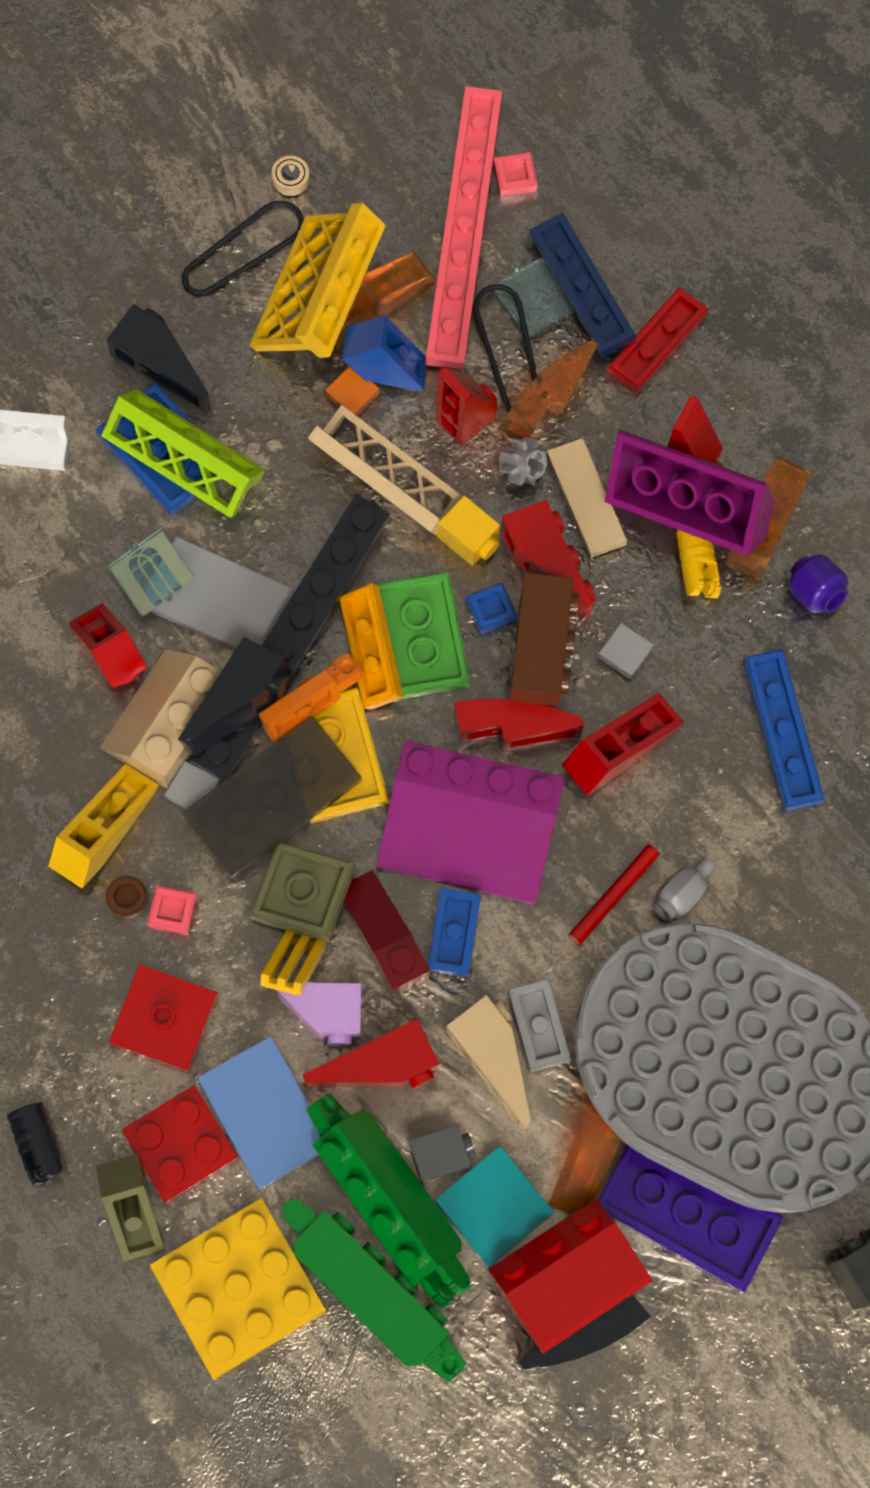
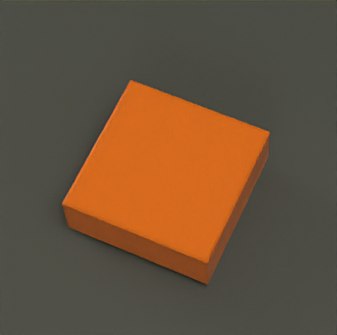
[325,367,380,416]

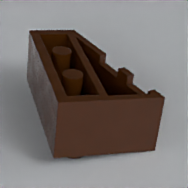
[509,573,579,707]

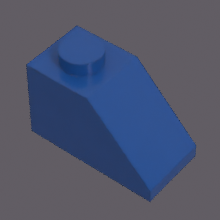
[342,315,427,391]

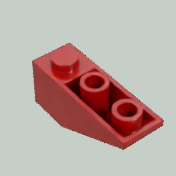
[500,500,596,619]

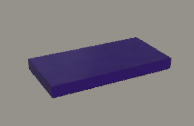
[597,1144,784,1293]

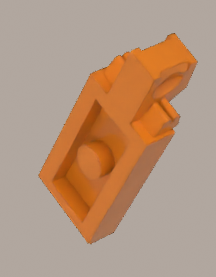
[258,653,364,743]

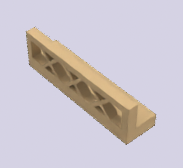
[307,405,463,536]

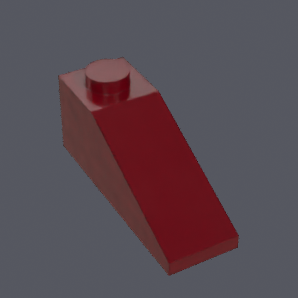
[343,870,430,998]

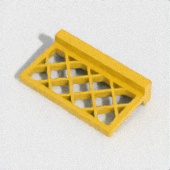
[249,203,386,358]

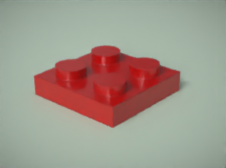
[121,1085,239,1204]

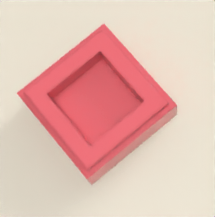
[493,152,538,197]
[147,885,198,936]

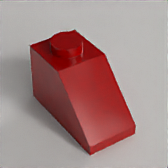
[68,603,147,689]

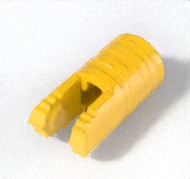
[676,530,721,598]

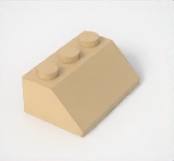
[100,649,221,789]

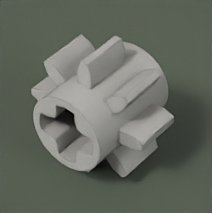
[499,436,547,486]

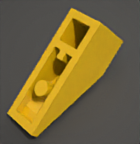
[48,764,159,888]

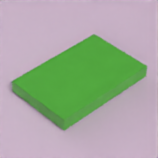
[376,572,471,700]

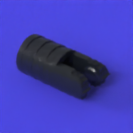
[6,1102,63,1187]

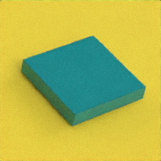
[434,1146,555,1268]

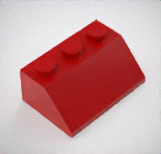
[487,1199,652,1354]

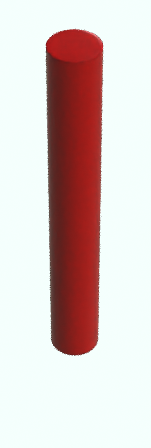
[568,844,660,945]

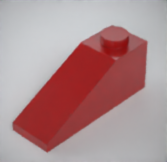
[435,367,497,447]
[668,395,724,467]
[562,693,685,796]
[303,1019,440,1090]

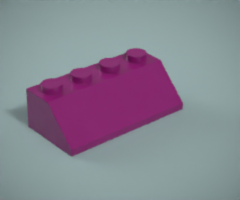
[605,430,775,556]

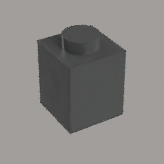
[409,1125,476,1186]

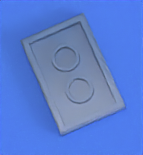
[197,1036,320,1190]

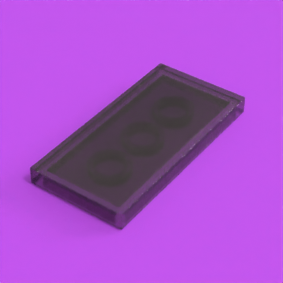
[181,716,362,879]

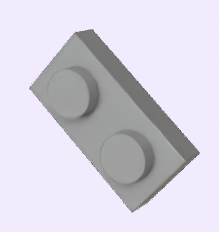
[508,979,571,1072]

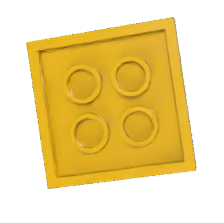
[150,1198,327,1380]

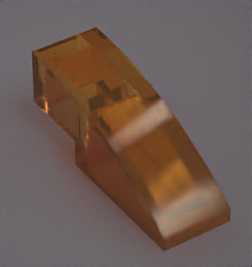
[335,252,437,349]
[498,340,598,440]
[724,456,812,581]

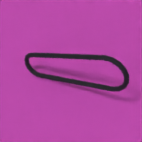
[182,200,304,295]
[473,284,542,418]

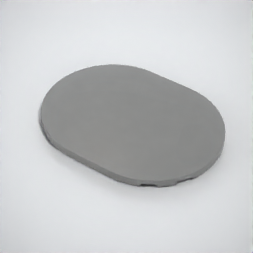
[575,924,870,1213]

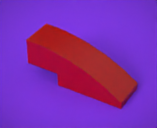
[453,699,584,752]

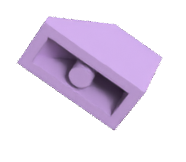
[277,982,362,1047]

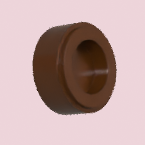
[106,876,149,919]

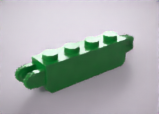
[306,1093,471,1307]
[281,1198,467,1383]

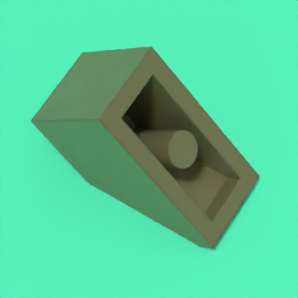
[96,1153,165,1262]

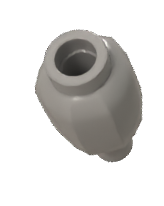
[652,858,715,922]

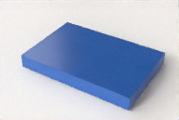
[95,382,218,517]

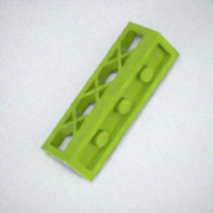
[101,389,266,518]

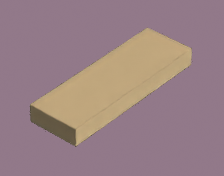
[546,438,627,558]

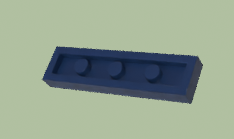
[529,212,636,358]

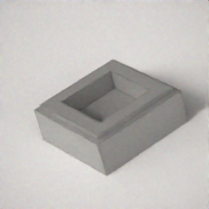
[598,623,654,680]
[164,761,221,817]

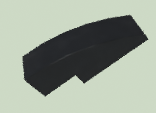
[516,1294,651,1370]

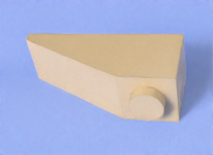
[445,995,532,1132]

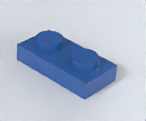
[428,888,481,978]

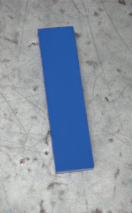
[743,649,825,811]

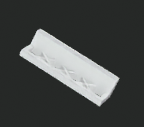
[0,410,71,471]

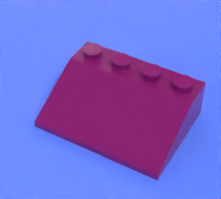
[376,740,565,905]

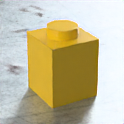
[437,495,500,567]

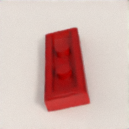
[607,287,709,395]

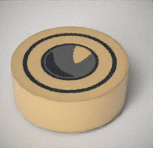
[271,156,310,196]

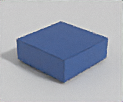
[465,582,518,635]

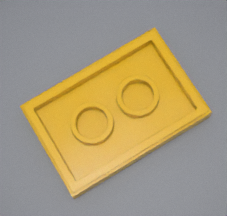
[287,687,389,824]

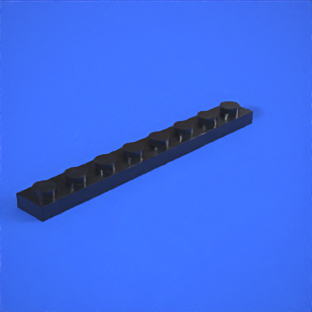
[190,494,390,784]

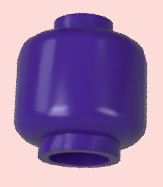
[789,554,848,613]

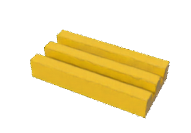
[260,930,327,996]

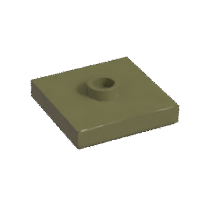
[249,841,356,943]

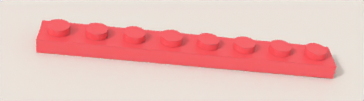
[425,86,502,370]

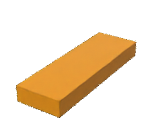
[339,583,404,710]

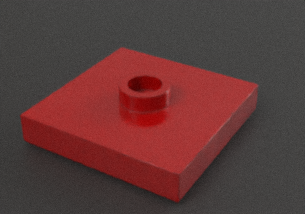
[109,964,218,1073]

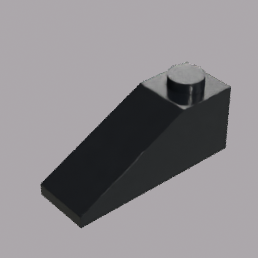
[107,304,211,415]
[178,637,293,757]

